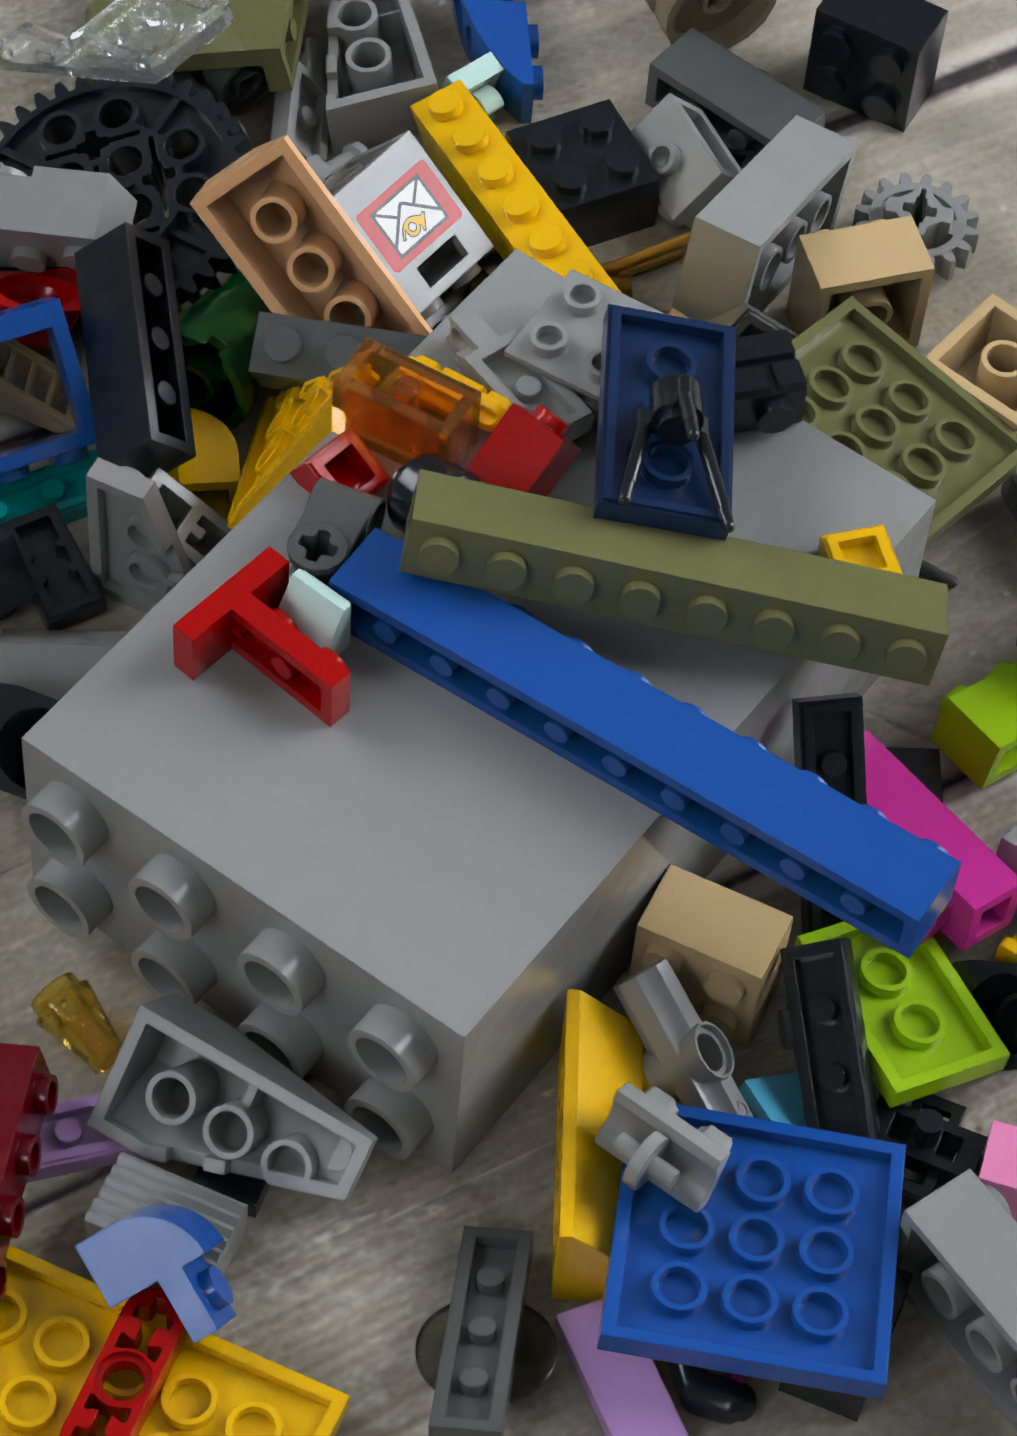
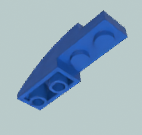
[452,0,544,124]

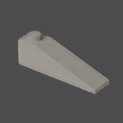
[87,993,378,1201]

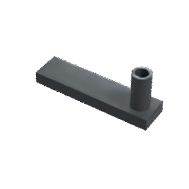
[428,1226,533,1436]

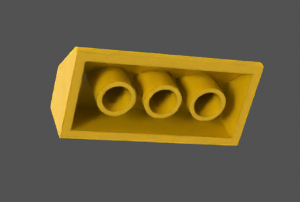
[550,989,651,1302]

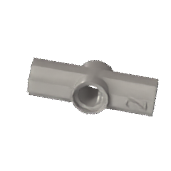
[612,958,754,1117]

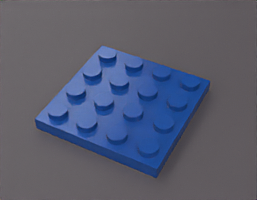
[597,1104,906,1400]

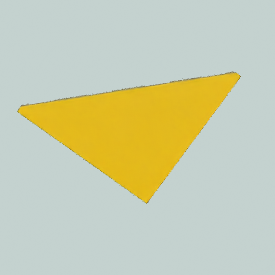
[226,358,384,530]

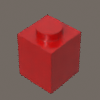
[466,403,581,497]

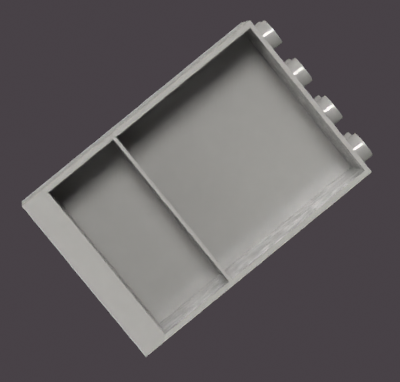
[21,249,936,1173]

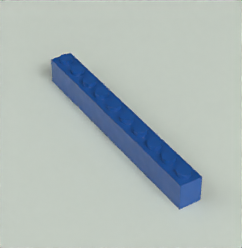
[328,528,962,958]

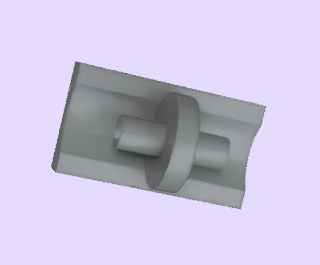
[594,1082,733,1213]

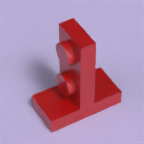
[173,546,351,727]

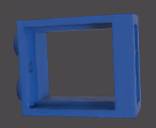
[0,297,96,484]

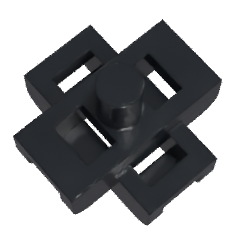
[876,1094,988,1203]

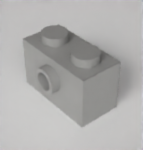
[631,93,742,229]

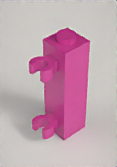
[864,730,1017,952]

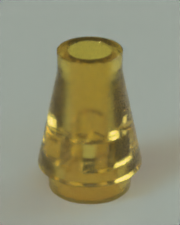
[31,972,123,1074]

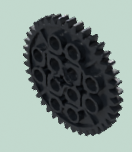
[0,67,252,342]

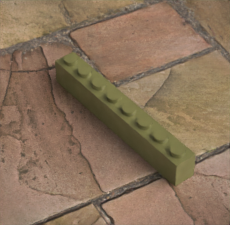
[399,469,949,686]

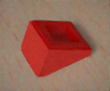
[290,427,391,495]

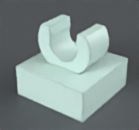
[439,51,505,122]

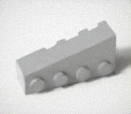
[326,0,439,156]

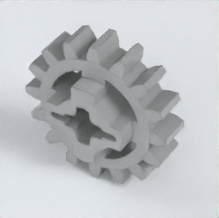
[852,173,980,281]

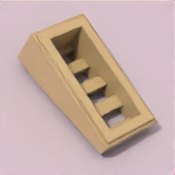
[0,339,90,434]

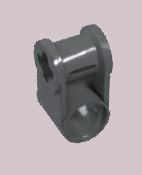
[287,477,386,586]

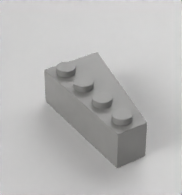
[0,162,138,272]

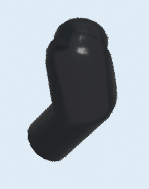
[667,1362,757,1425]

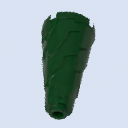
[178,268,272,431]

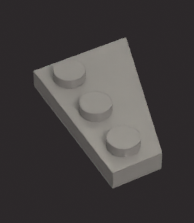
[85,457,192,613]

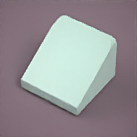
[278,568,351,655]

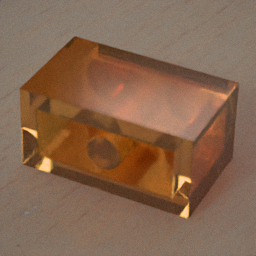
[331,337,482,466]

